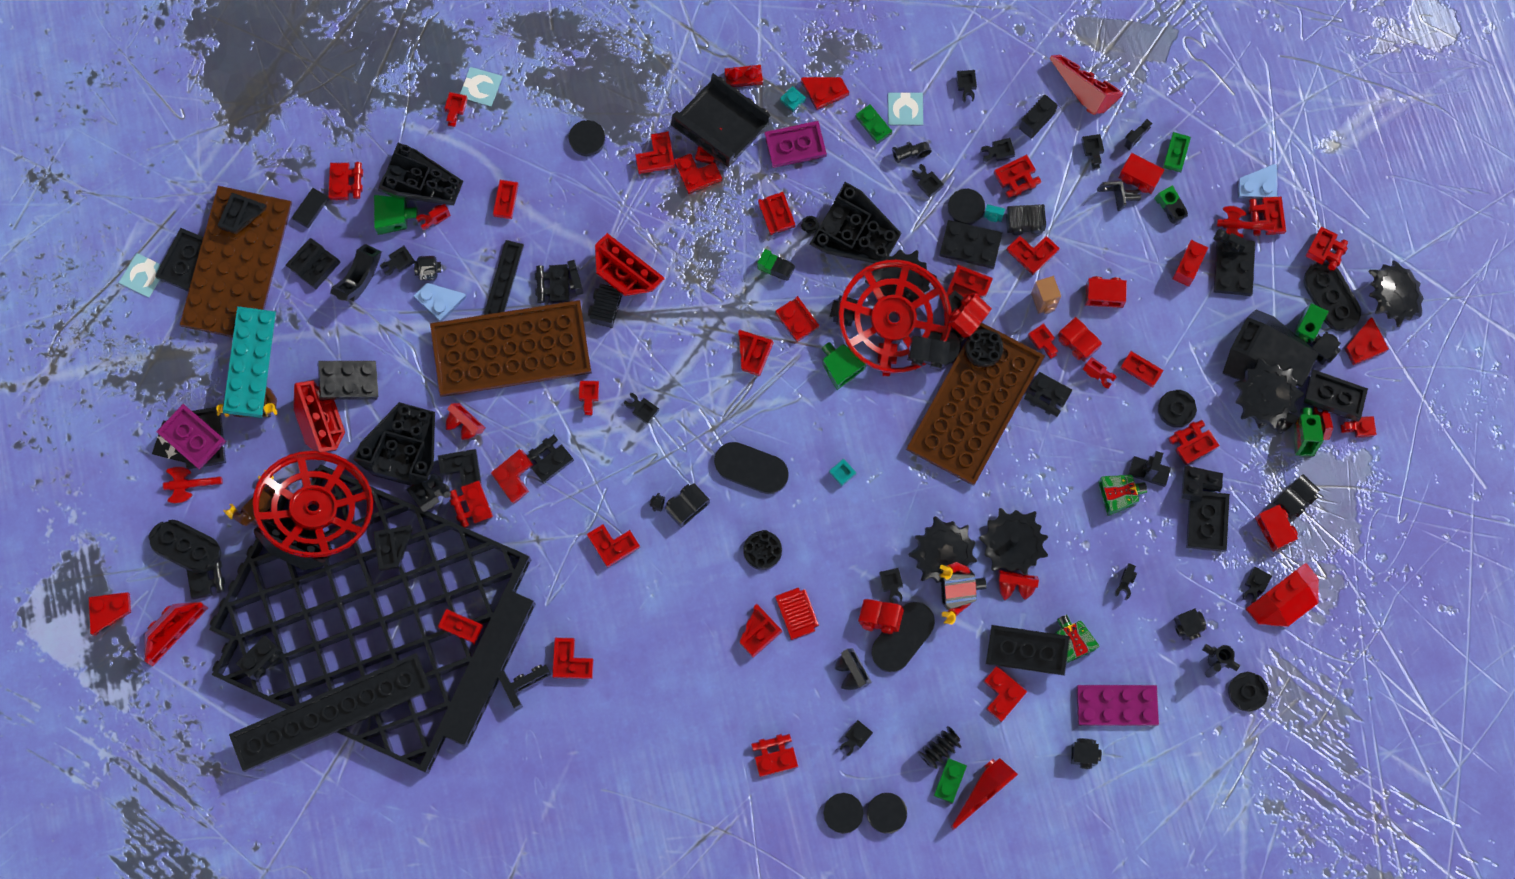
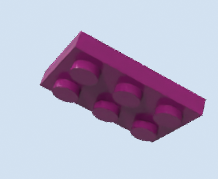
[765,121,827,168]
[156,404,227,470]

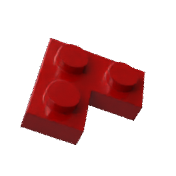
[635,131,675,174]
[674,153,722,194]
[1006,236,1060,275]
[491,449,533,503]
[587,524,640,568]
[552,638,594,679]
[984,666,1027,722]

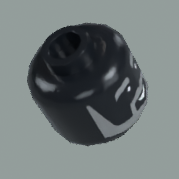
[414,256,441,280]

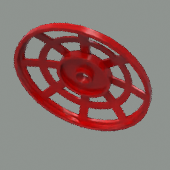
[838,260,951,373]
[253,451,373,558]

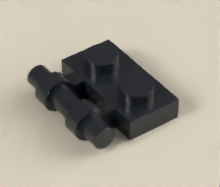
[535,264,570,303]
[1024,372,1073,417]
[527,434,574,484]
[406,474,451,512]
[186,560,225,600]

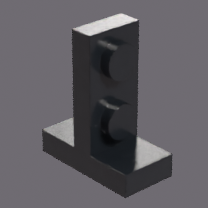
[1128,451,1171,487]
[498,665,551,711]

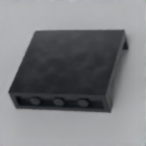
[671,73,771,167]

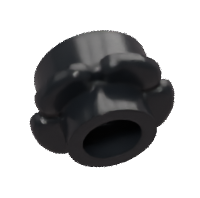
[801,216,819,234]
[650,493,665,512]

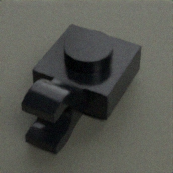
[1081,134,1104,169]
[1115,563,1137,600]

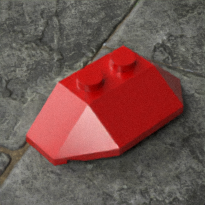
[595,233,665,296]
[294,380,345,453]
[1246,563,1319,627]
[144,602,208,666]

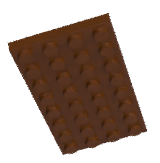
[180,186,292,337]
[430,300,592,397]
[906,322,1045,486]

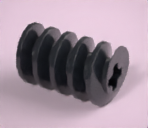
[918,726,962,769]

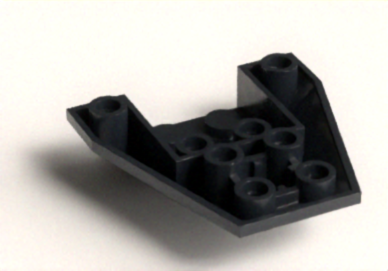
[378,142,463,206]
[810,182,902,263]
[1223,309,1319,387]
[353,402,435,486]

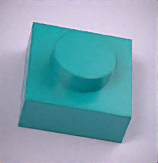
[780,86,806,112]
[983,204,1005,222]
[829,459,856,486]

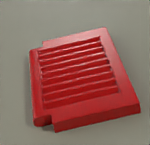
[775,587,819,640]

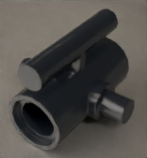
[1202,644,1240,677]

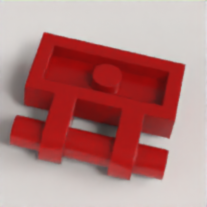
[994,155,1041,199]
[329,162,363,200]
[1248,196,1286,236]
[1306,227,1348,271]
[1168,420,1219,465]
[449,480,493,527]
[751,734,798,777]

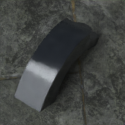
[330,244,382,302]

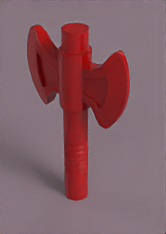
[1217,206,1275,238]
[163,467,223,503]

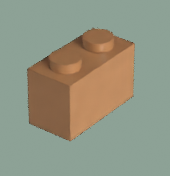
[1031,276,1061,314]

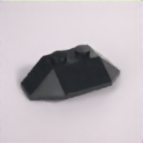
[254,518,332,570]

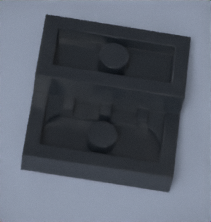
[286,238,341,289]

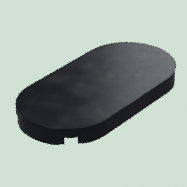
[1303,262,1361,332]
[714,442,789,494]
[149,519,221,573]
[872,602,935,672]

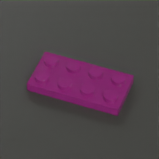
[1077,685,1159,726]

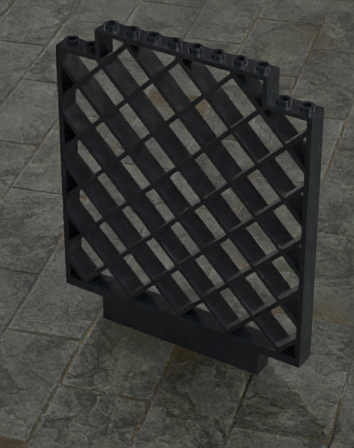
[209,464,536,774]

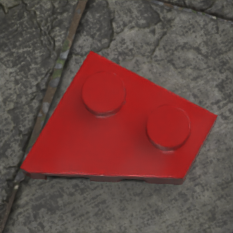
[1345,317,1389,365]
[89,592,131,635]

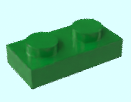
[855,104,892,144]
[1163,132,1191,173]
[934,758,967,803]

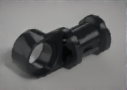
[892,142,932,163]

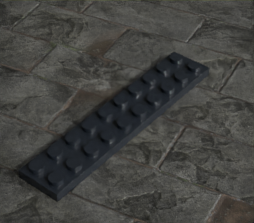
[229,653,432,772]

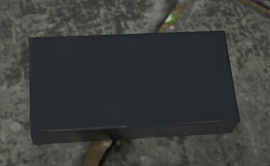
[292,188,329,229]

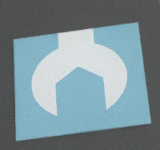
[460,67,503,107]
[888,93,923,125]
[119,253,161,297]

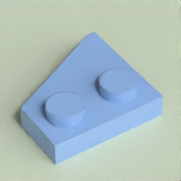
[1238,164,1277,200]
[414,283,467,322]

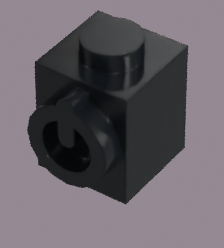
[830,295,858,327]
[1311,332,1341,365]
[1174,608,1207,641]
[1071,738,1102,769]

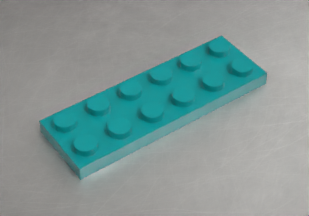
[223,306,276,418]

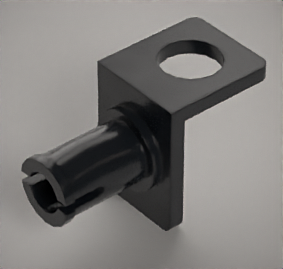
[1097,181,1141,211]

